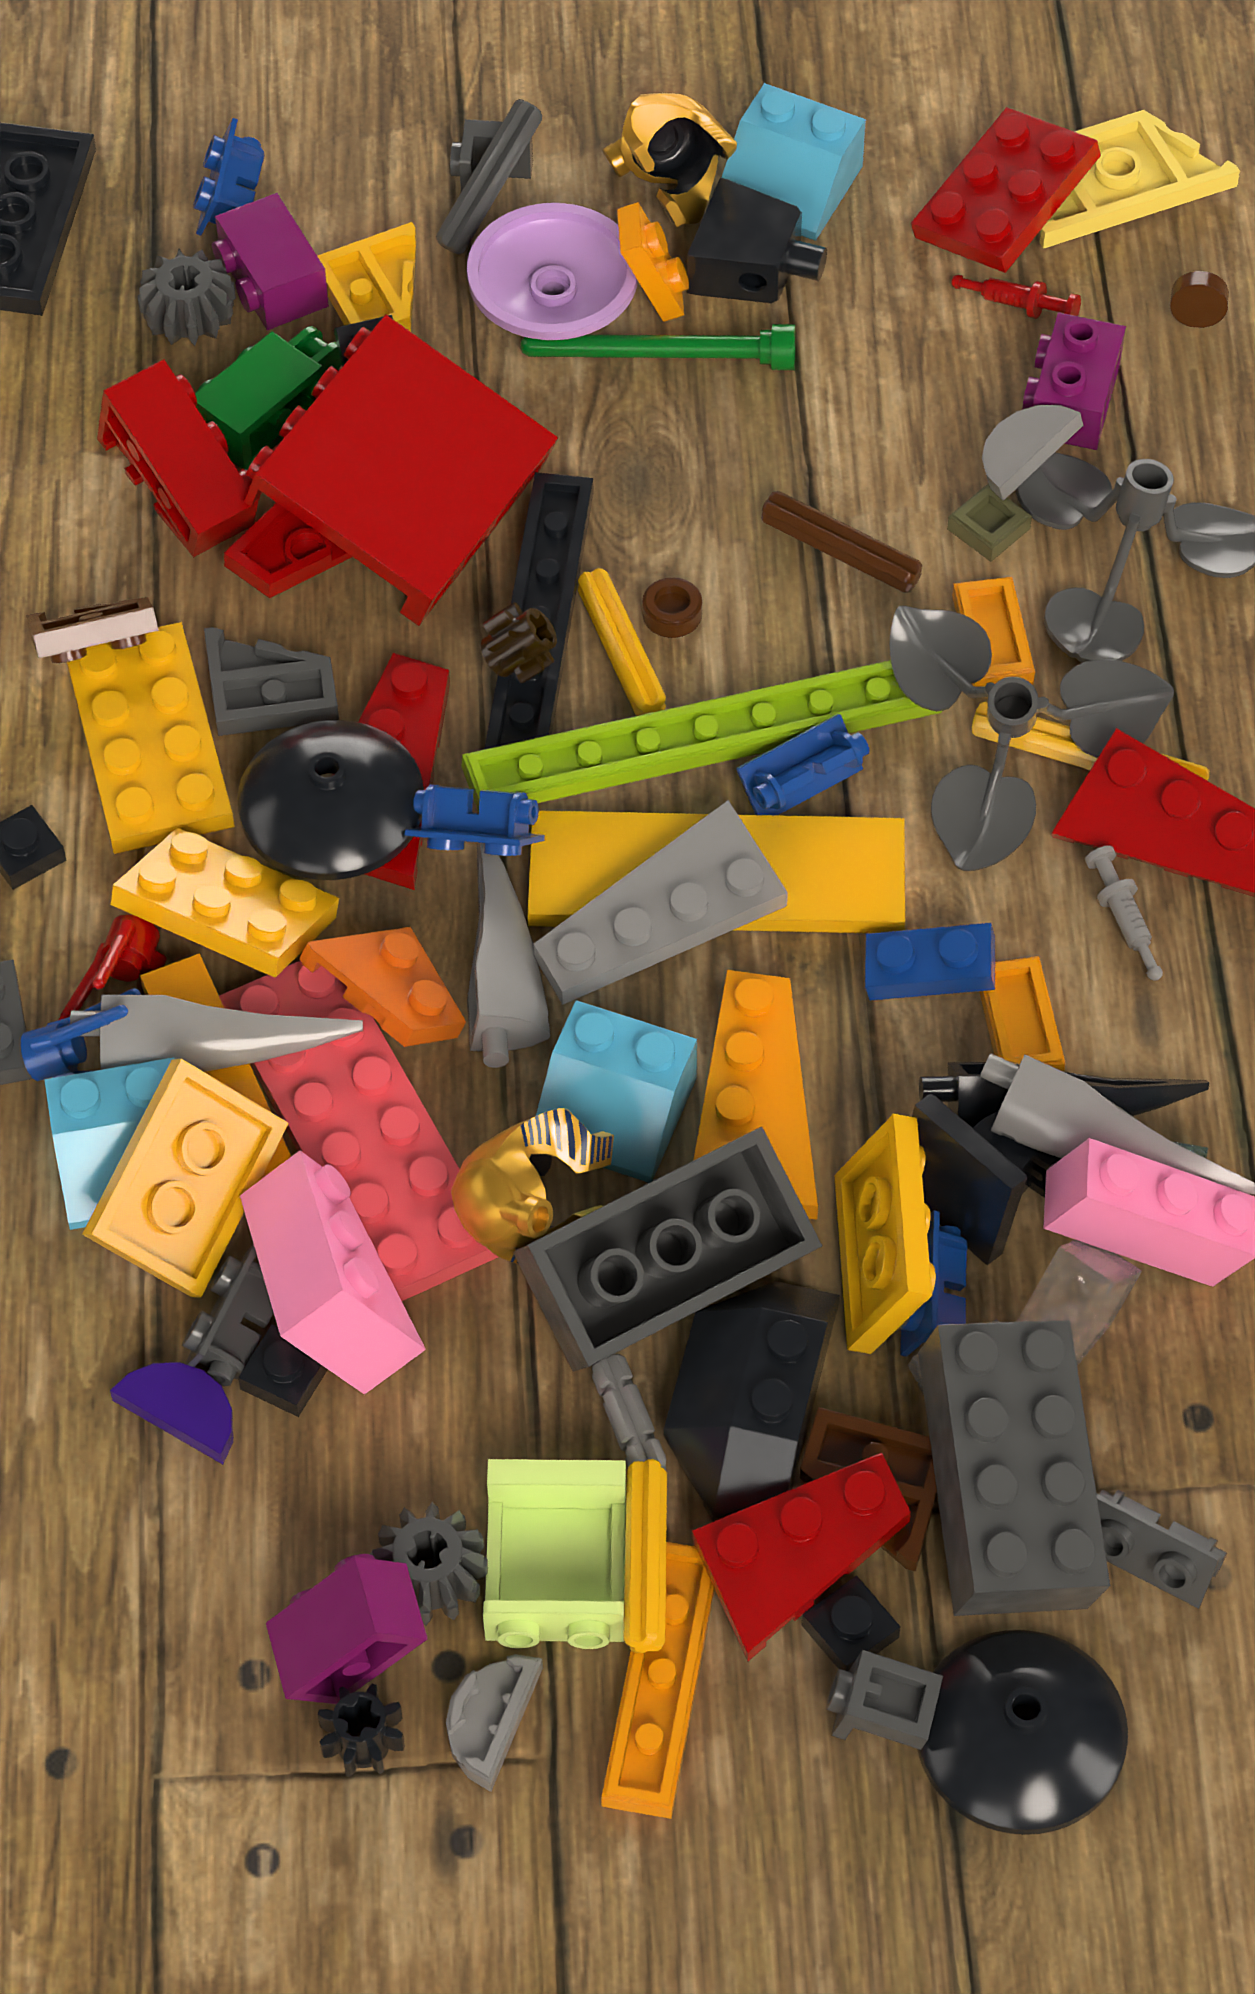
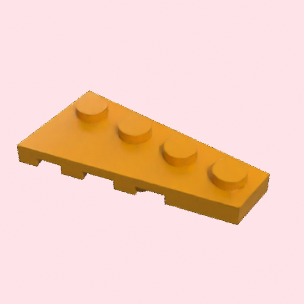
[693,970,818,1220]

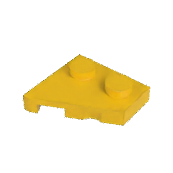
[317,222,417,332]

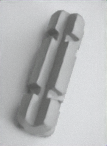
[592,1354,667,1470]

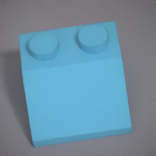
[721,83,866,241]
[536,1000,697,1183]
[44,1057,174,1230]

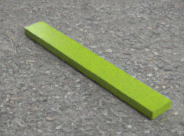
[461,660,942,813]

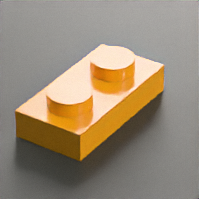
[617,202,689,322]

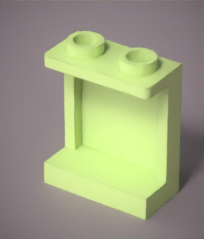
[483,1459,626,1649]

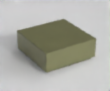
[947,484,1032,562]

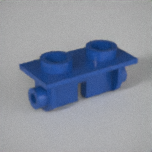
[193,118,265,236]
[736,714,870,815]
[405,784,545,856]
[899,1210,967,1357]

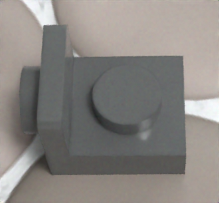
[450,119,533,192]
[826,1650,943,1750]

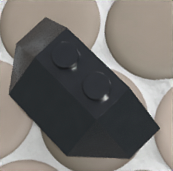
[663,1281,840,1522]

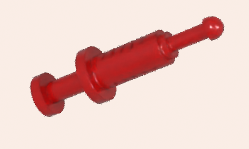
[951,275,1081,319]

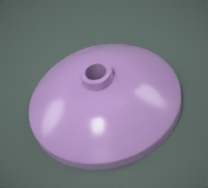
[467,203,638,340]

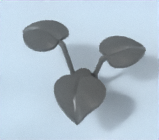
[1015,452,1255,663]
[889,606,1174,871]

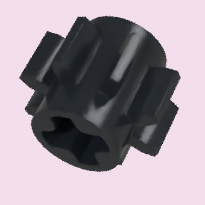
[318,1683,405,1777]

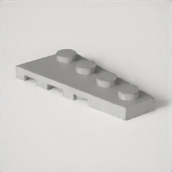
[533,800,788,1005]

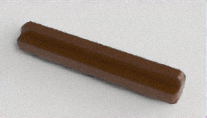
[761,491,922,593]

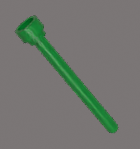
[520,324,795,370]

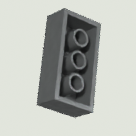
[513,1127,822,1372]
[918,1320,1110,1616]

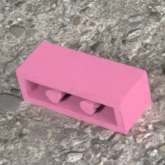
[1043,1138,1255,1287]

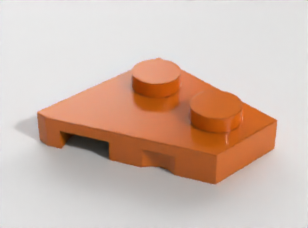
[299,927,466,1047]

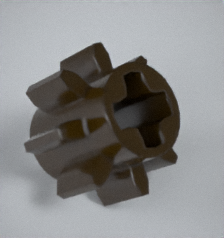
[481,602,557,683]

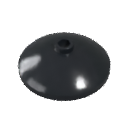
[237,720,424,880]
[917,1630,1128,1835]

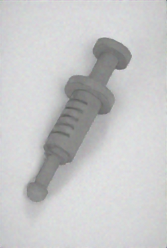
[1085,846,1163,981]

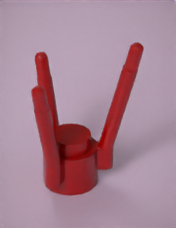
[58,914,167,1020]

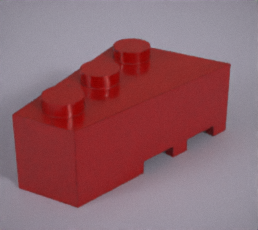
[97,359,260,558]

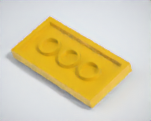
[67,622,235,854]

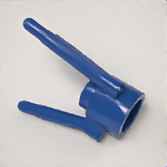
[21,988,141,1081]

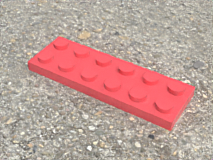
[219,961,498,1301]

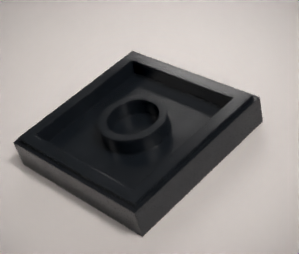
[911,1093,1027,1266]

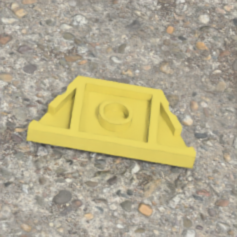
[1040,110,1240,249]

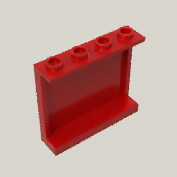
[244,314,559,626]

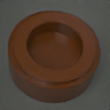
[1170,271,1229,328]
[642,578,702,638]

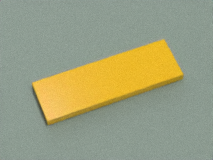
[528,810,905,933]

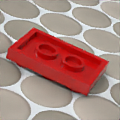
[911,107,1101,273]

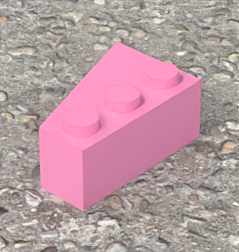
[240,1150,426,1395]

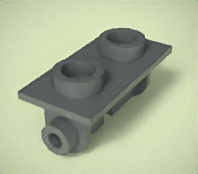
[182,1244,274,1386]
[1097,1490,1227,1609]

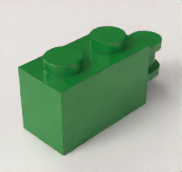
[195,326,342,470]

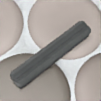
[436,99,542,255]

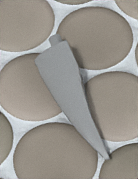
[467,842,550,1068]
[70,995,363,1072]
[980,1053,1255,1195]

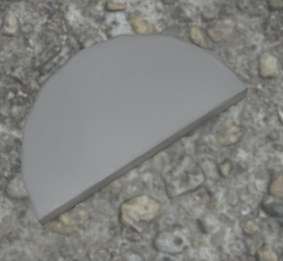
[982,405,1083,501]
[446,1654,543,1792]

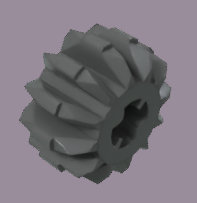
[137,249,236,346]
[370,1502,488,1626]

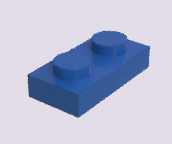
[865,923,995,1001]

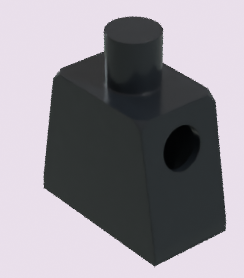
[687,178,827,303]

